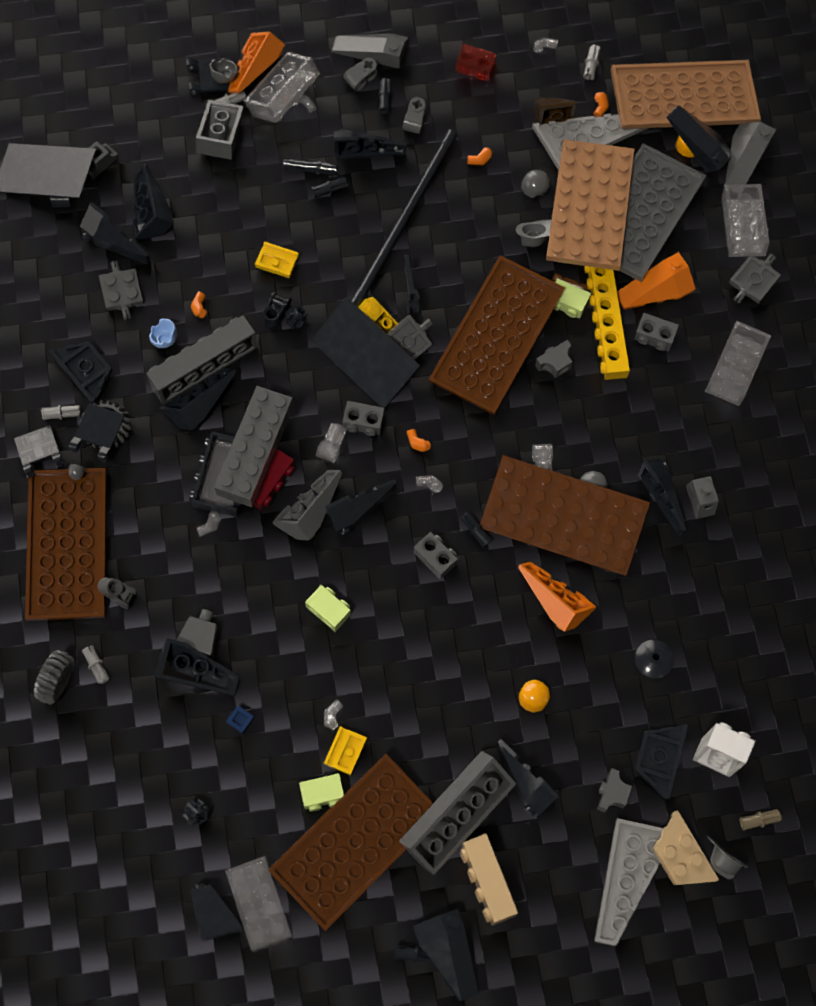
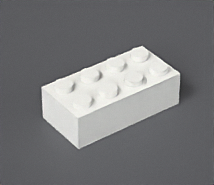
[693,723,755,777]

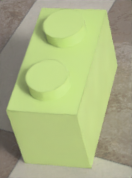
[554,278,591,319]
[305,585,351,632]
[299,774,344,811]

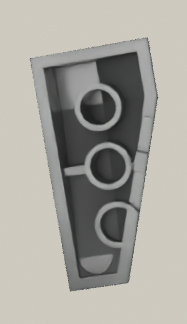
[332,34,408,68]
[724,122,776,195]
[272,470,342,540]

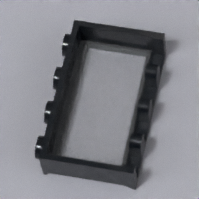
[189,432,241,518]

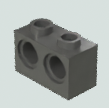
[634,313,679,351]
[343,401,384,436]
[413,532,458,579]

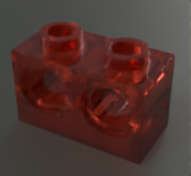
[456,44,497,81]

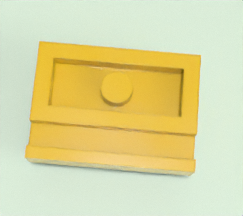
[255,242,299,279]
[324,726,367,776]

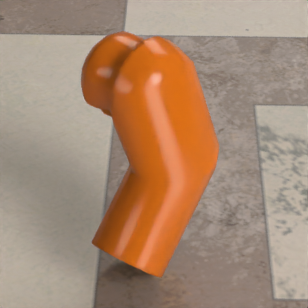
[593,92,609,117]
[468,147,492,165]
[191,292,207,318]
[407,429,431,452]

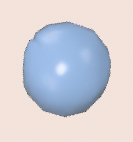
[149,319,178,348]

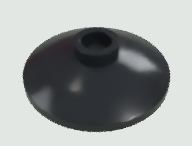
[635,640,674,679]

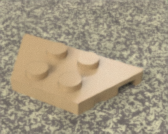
[653,811,719,885]

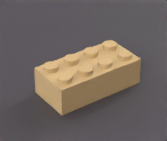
[460,834,518,926]

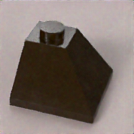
[534,97,576,125]

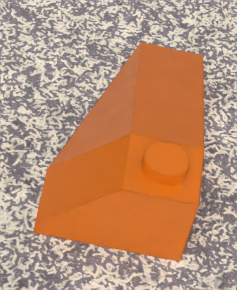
[228,32,285,93]
[617,252,695,309]
[518,562,596,632]

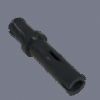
[283,158,338,175]

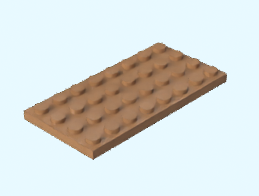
[611,60,761,129]
[546,139,634,271]

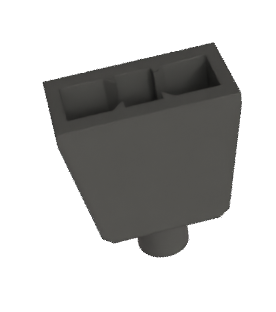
[686,477,718,519]
[177,609,218,659]

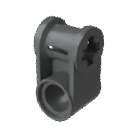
[344,58,377,91]
[403,97,425,134]
[98,577,137,609]

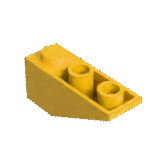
[358,297,398,334]

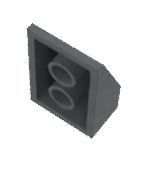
[196,100,243,160]

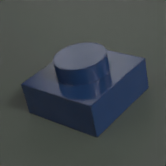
[226,705,254,734]

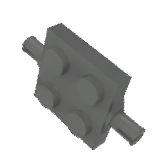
[729,254,781,304]
[99,261,143,320]
[387,315,433,360]

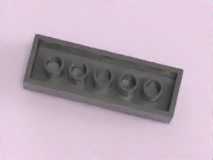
[146,315,258,404]
[214,386,294,507]
[399,751,516,875]

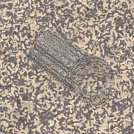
[316,423,347,463]
[532,444,553,471]

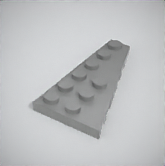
[532,114,648,169]
[594,818,664,946]

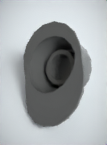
[516,220,552,247]
[707,836,748,879]

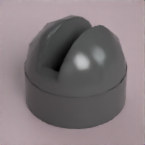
[68,464,85,480]

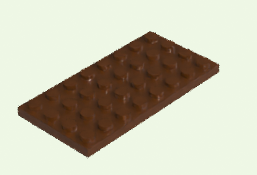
[429,255,565,415]
[480,455,650,576]
[25,468,107,621]
[268,754,433,931]

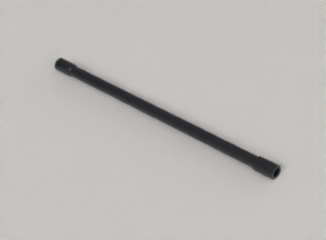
[351,130,457,307]

